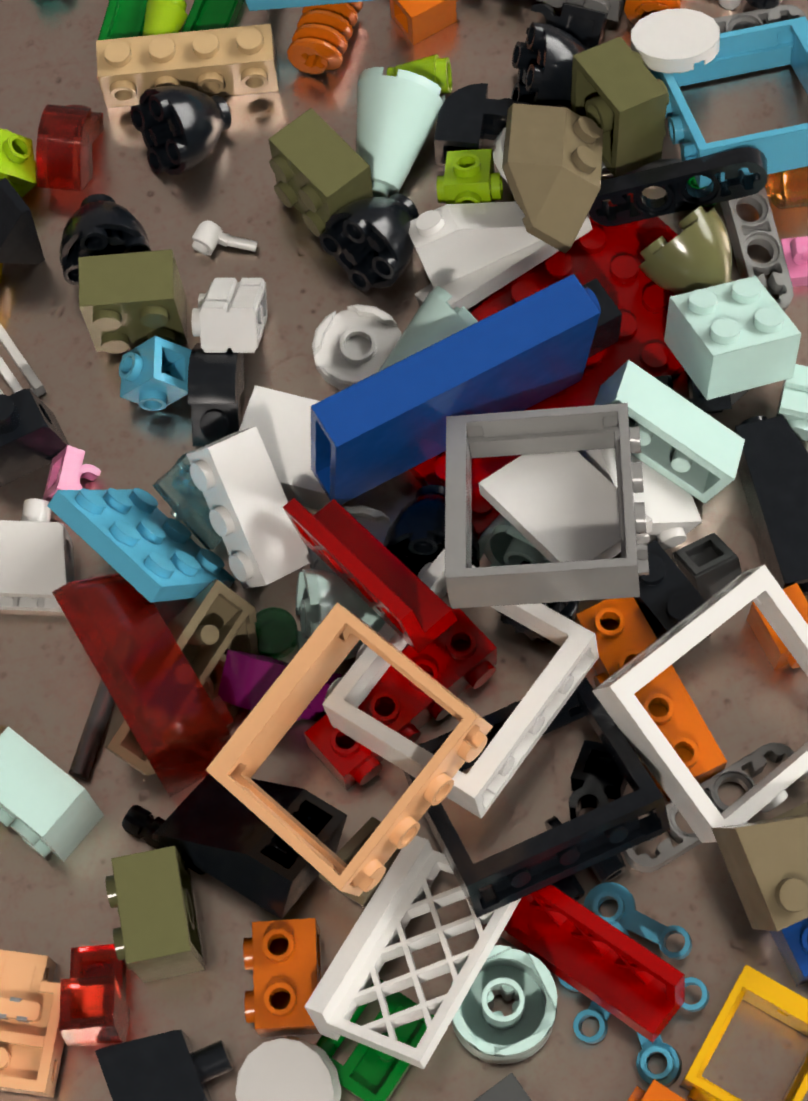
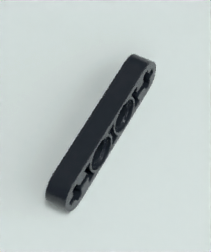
[589,147,767,227]

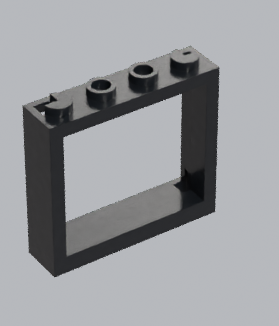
[404,677,670,918]

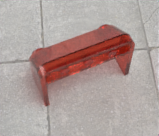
[52,573,235,797]

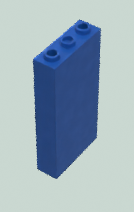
[311,274,601,505]

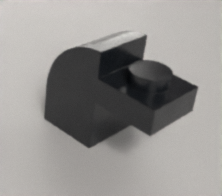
[434,83,530,166]
[188,343,245,446]

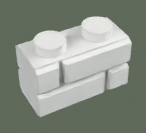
[191,278,268,353]

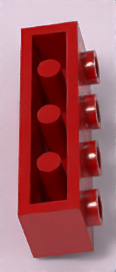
[304,608,497,790]

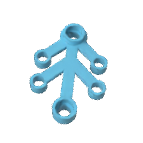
[558,882,709,1087]

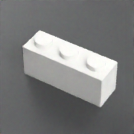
[186,426,313,589]

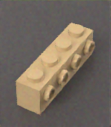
[96,24,279,108]

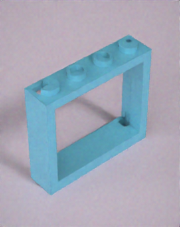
[648,16,808,188]

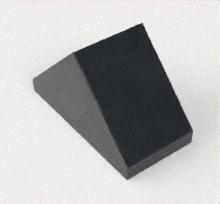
[0,178,45,264]

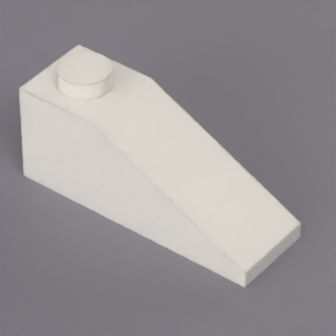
[409,201,541,289]

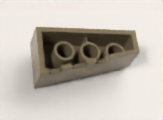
[711,813,808,932]

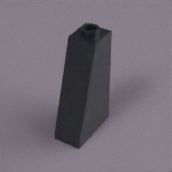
[734,416,808,596]

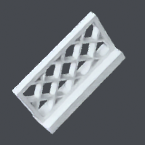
[304,836,521,1069]

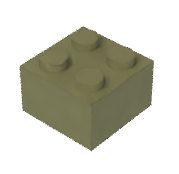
[571,37,669,177]
[268,108,373,237]
[78,249,188,354]
[105,846,205,983]

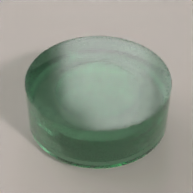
[255,607,299,659]

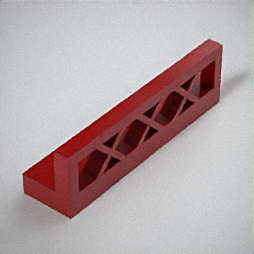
[283,498,458,653]
[485,884,685,1043]

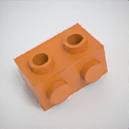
[243,918,321,1037]

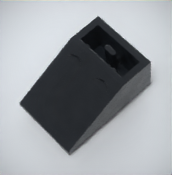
[152,774,347,920]

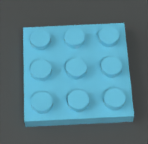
[47,488,236,603]

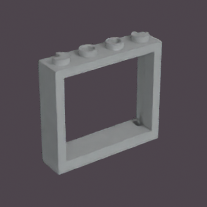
[444,403,649,609]

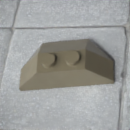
[502,103,603,254]
[104,579,259,776]

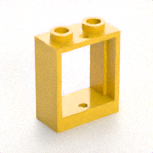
[680,964,808,1101]

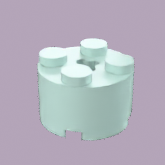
[451,945,558,1064]

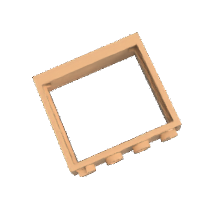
[206,602,493,897]

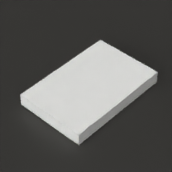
[478,451,653,563]

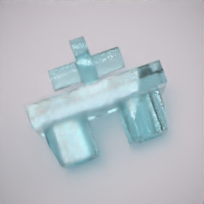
[152,452,223,550]

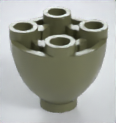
[638,206,733,295]

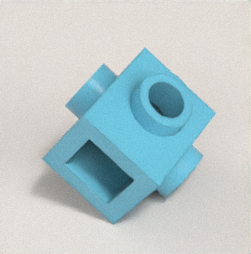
[119,336,192,411]

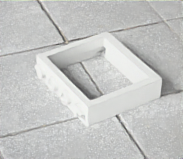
[322,549,599,819]
[592,564,808,843]

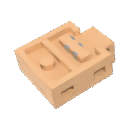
[0,949,75,1098]

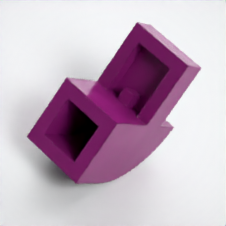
[217,649,342,721]

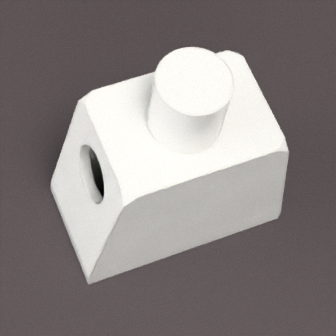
[0,498,76,612]

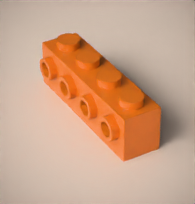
[575,597,727,802]

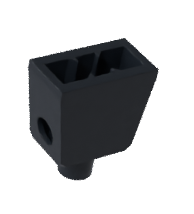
[0,389,70,487]
[95,1030,233,1101]

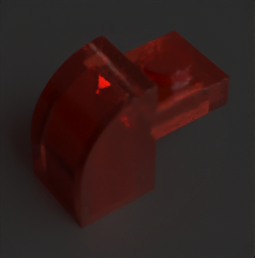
[36,104,104,191]
[59,944,130,1047]

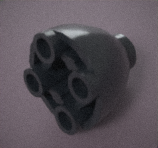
[511,22,587,107]
[130,85,231,175]
[59,194,151,285]
[319,194,419,292]
[384,485,480,594]

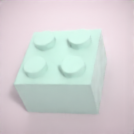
[664,276,802,400]
[0,726,104,862]

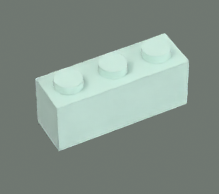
[594,360,745,504]

